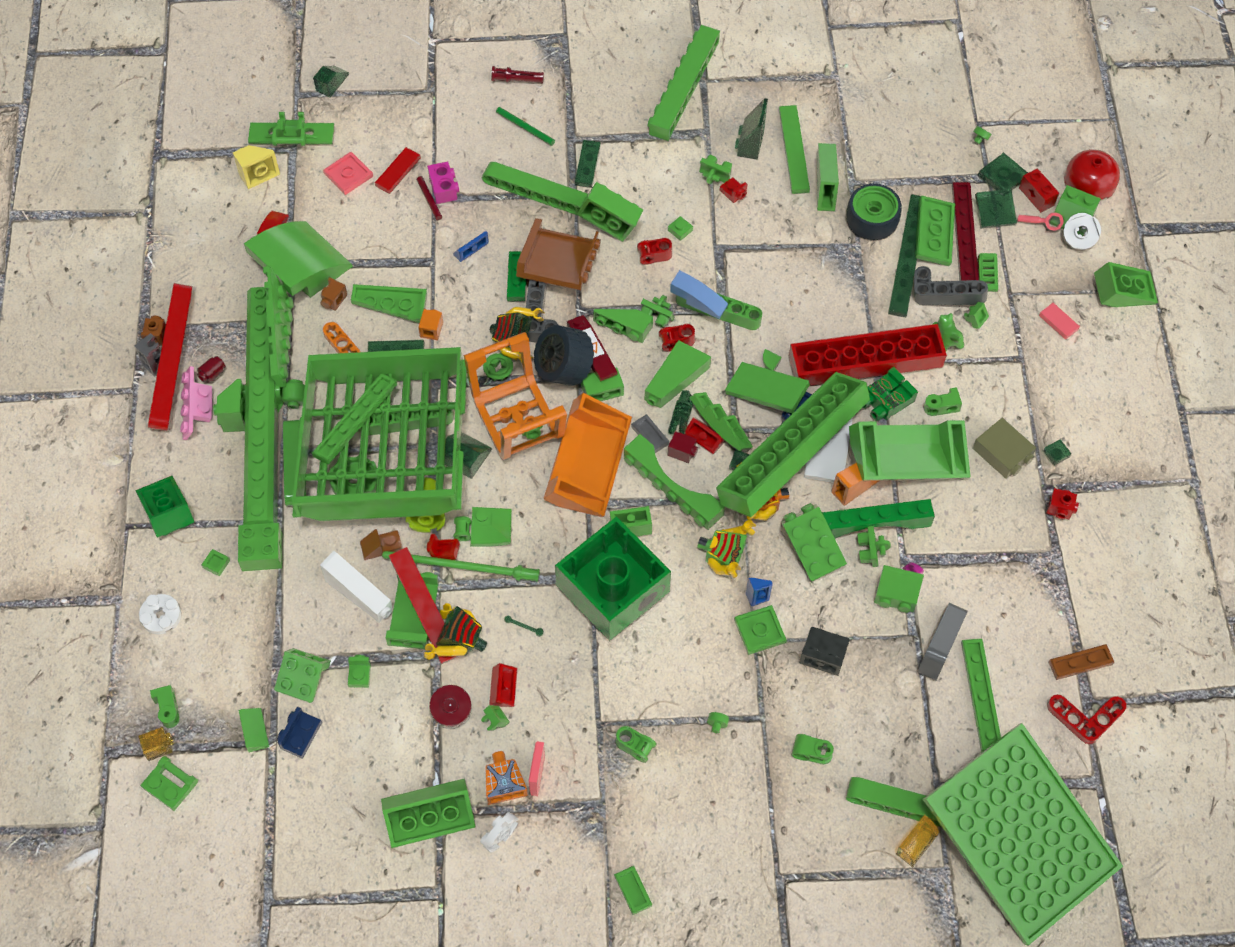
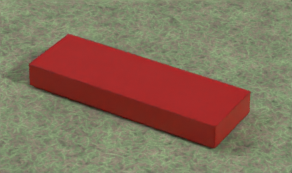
[375,147,421,194]

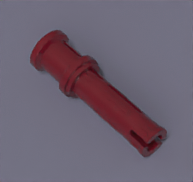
[491,66,544,83]

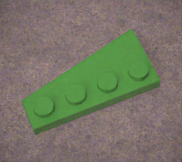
[351,284,427,323]

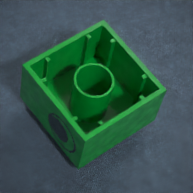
[555,516,671,641]

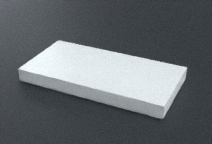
[804,417,853,483]

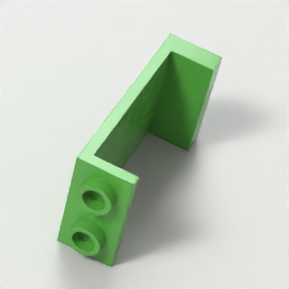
[385,572,439,649]

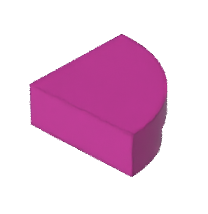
[902,562,924,574]

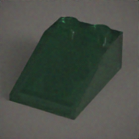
[735,98,768,160]

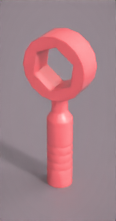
[1018,212,1064,231]

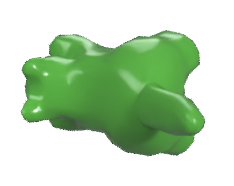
[933,313,965,351]

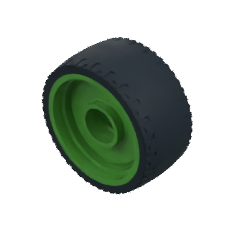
[846,183,902,240]

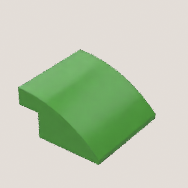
[244,221,353,298]

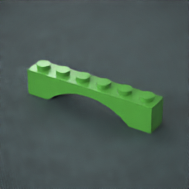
[624,434,725,530]

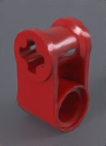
[637,238,672,265]
[658,324,695,352]

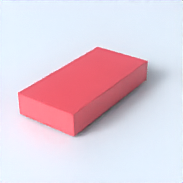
[1039,303,1080,340]

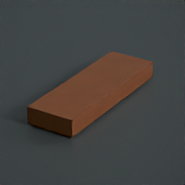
[1049,644,1115,680]

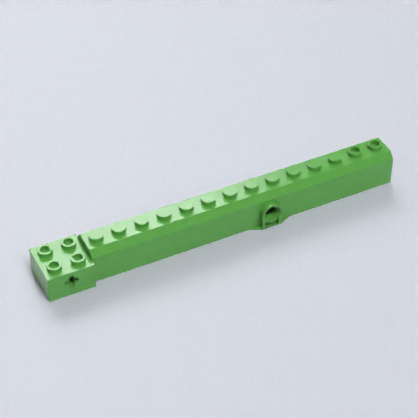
[238,287,283,571]

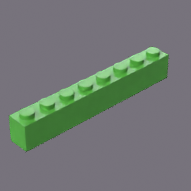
[647,25,720,141]

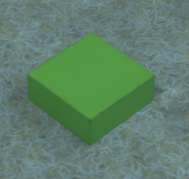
[201,549,230,577]

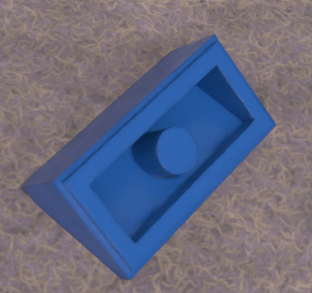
[453,231,489,262]
[746,578,773,607]

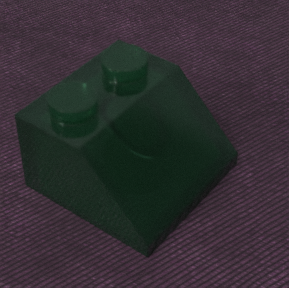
[444,432,492,479]

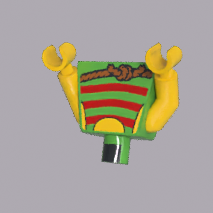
[697,520,756,578]

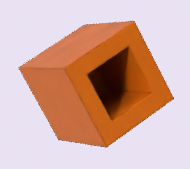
[418,309,443,341]

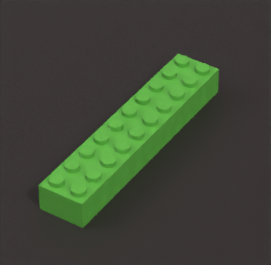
[716,372,870,517]

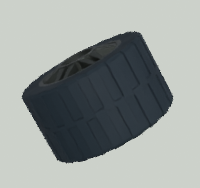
[533,325,594,386]

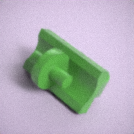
[699,154,732,184]
[641,295,675,328]
[857,526,891,567]

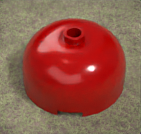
[1064,149,1120,200]

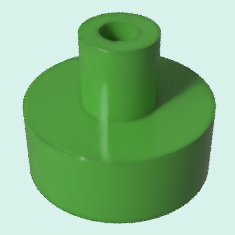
[973,126,992,144]
[707,712,729,733]

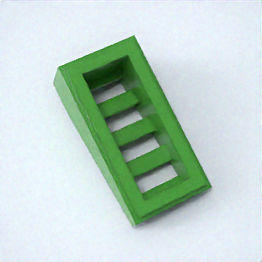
[977,253,998,292]

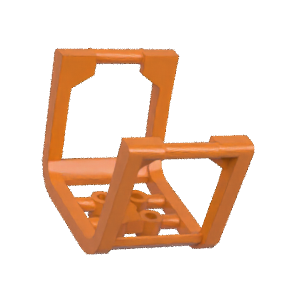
[463,332,567,460]

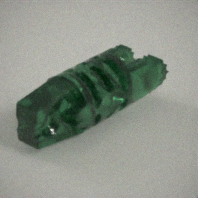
[668,390,693,434]

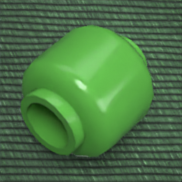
[281,379,305,409]

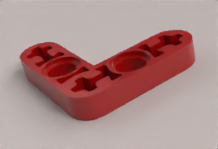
[1047,694,1127,744]

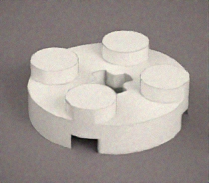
[1063,213,1101,250]
[139,594,181,635]
[480,812,519,853]

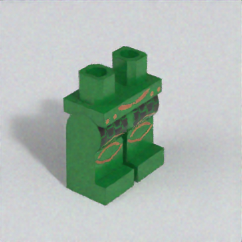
[863,367,918,421]

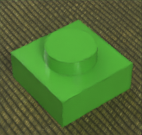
[668,216,693,241]

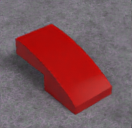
[257,211,289,235]

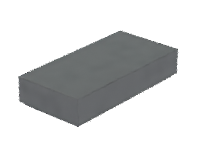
[631,414,669,453]

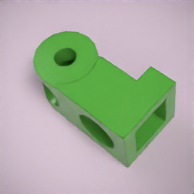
[924,387,962,416]
[150,685,179,728]

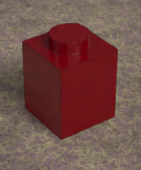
[667,431,698,464]

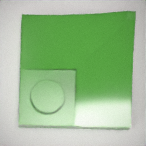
[470,507,512,547]

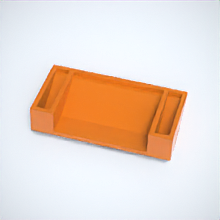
[543,393,632,517]

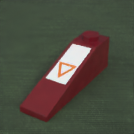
[567,315,618,381]

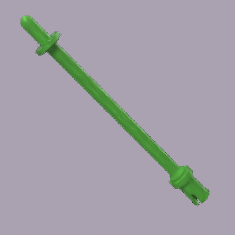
[382,548,540,582]

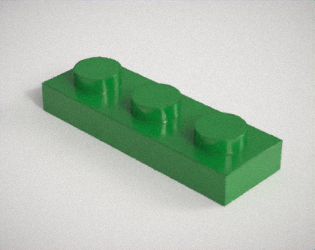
[507,251,526,301]

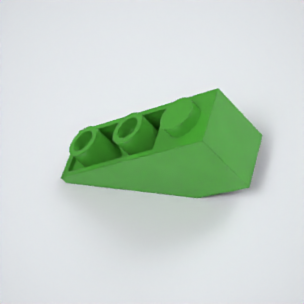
[593,309,653,343]

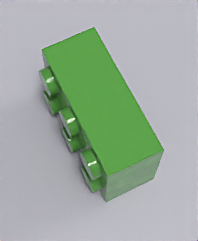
[576,182,643,242]

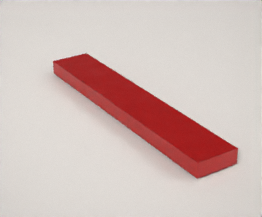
[389,547,458,665]

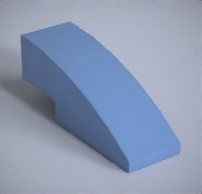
[670,270,728,319]

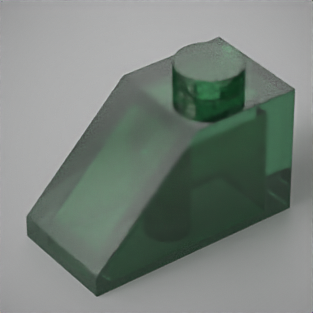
[313,66,349,98]

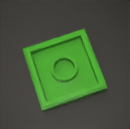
[734,605,787,655]

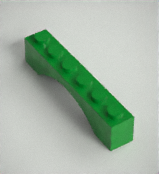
[822,499,935,539]

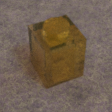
[138,727,174,761]

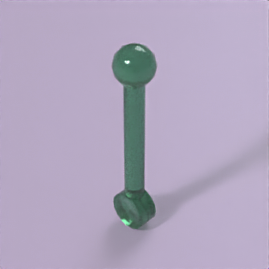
[504,615,544,637]

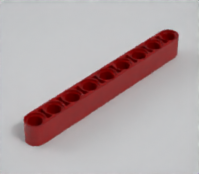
[148,283,193,431]

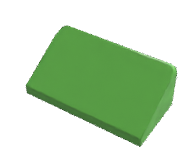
[239,708,269,753]

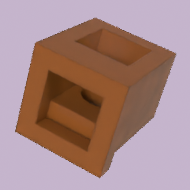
[320,277,348,311]
[141,315,166,346]

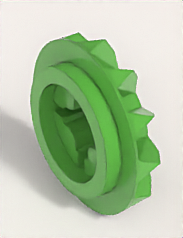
[483,353,513,381]

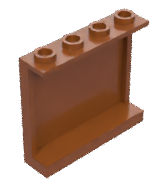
[516,218,601,290]

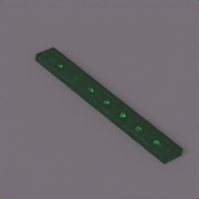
[888,194,920,318]

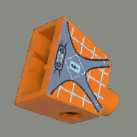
[486,751,528,805]

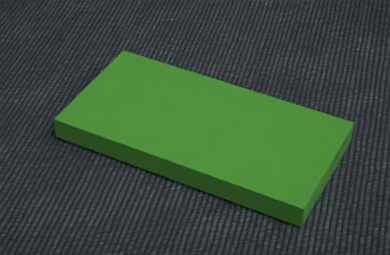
[915,195,955,266]
[725,362,810,414]

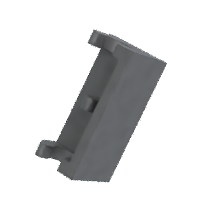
[134,333,161,377]

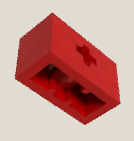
[1019,168,1059,213]

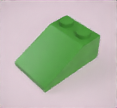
[1094,262,1158,307]

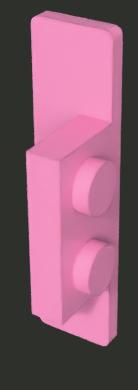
[180,366,212,440]

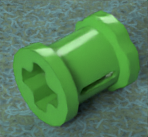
[453,516,471,541]

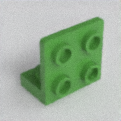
[274,648,331,703]

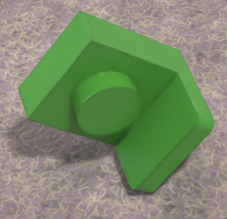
[348,655,371,688]

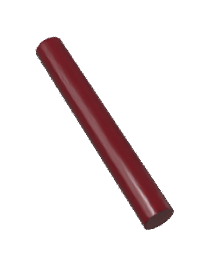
[416,176,442,220]

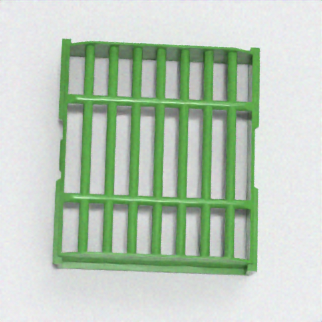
[292,347,467,521]

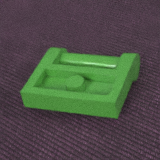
[140,756,198,811]

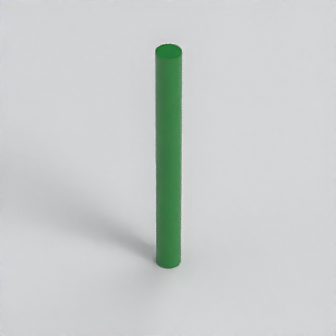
[496,107,555,146]

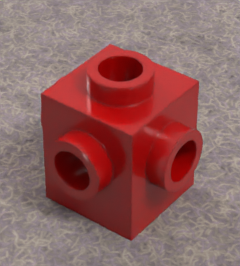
[1046,488,1079,520]

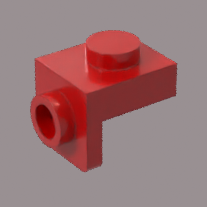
[427,534,460,560]

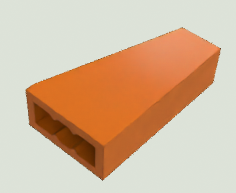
[832,463,880,506]

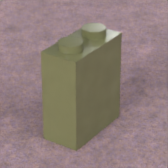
[972,417,1036,479]

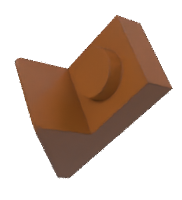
[360,529,402,560]

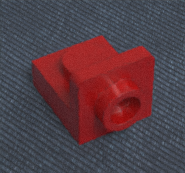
[719,177,748,203]

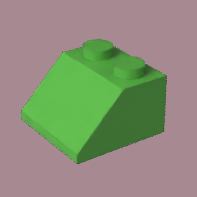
[1049,185,1101,236]
[213,379,245,432]
[874,565,924,613]

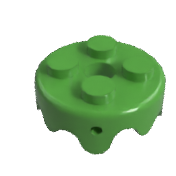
[330,455,377,495]

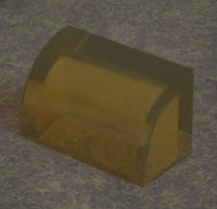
[896,815,939,868]

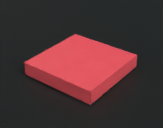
[323,152,373,195]
[529,741,545,796]

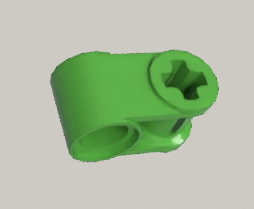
[615,726,657,763]
[792,734,834,765]

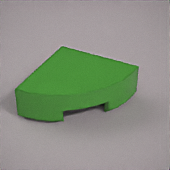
[763,349,782,371]

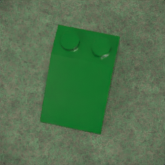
[135,476,194,538]

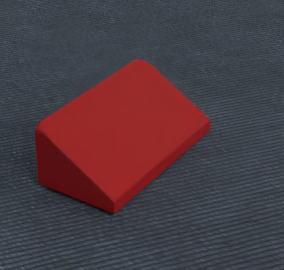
[683,417,725,454]
[489,663,517,707]

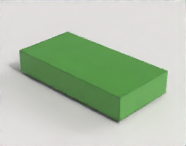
[614,866,652,915]

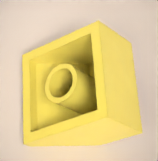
[233,145,280,189]

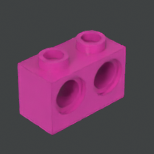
[427,161,460,204]

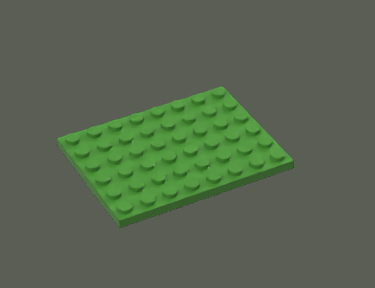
[923,723,1123,946]

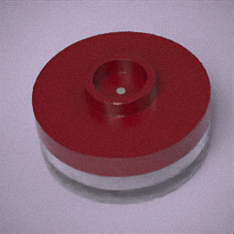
[429,685,472,729]

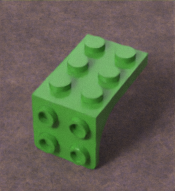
[781,503,847,582]

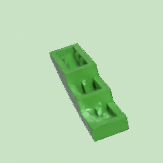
[690,392,753,451]

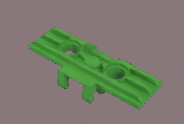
[248,112,334,146]

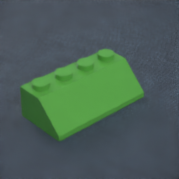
[381,778,476,848]

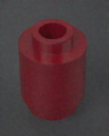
[197,356,226,383]

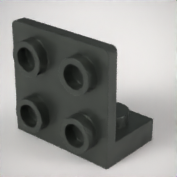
[799,627,850,676]

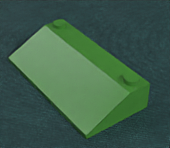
[849,420,971,481]

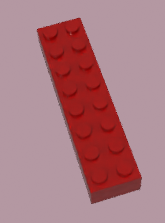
[789,324,947,386]

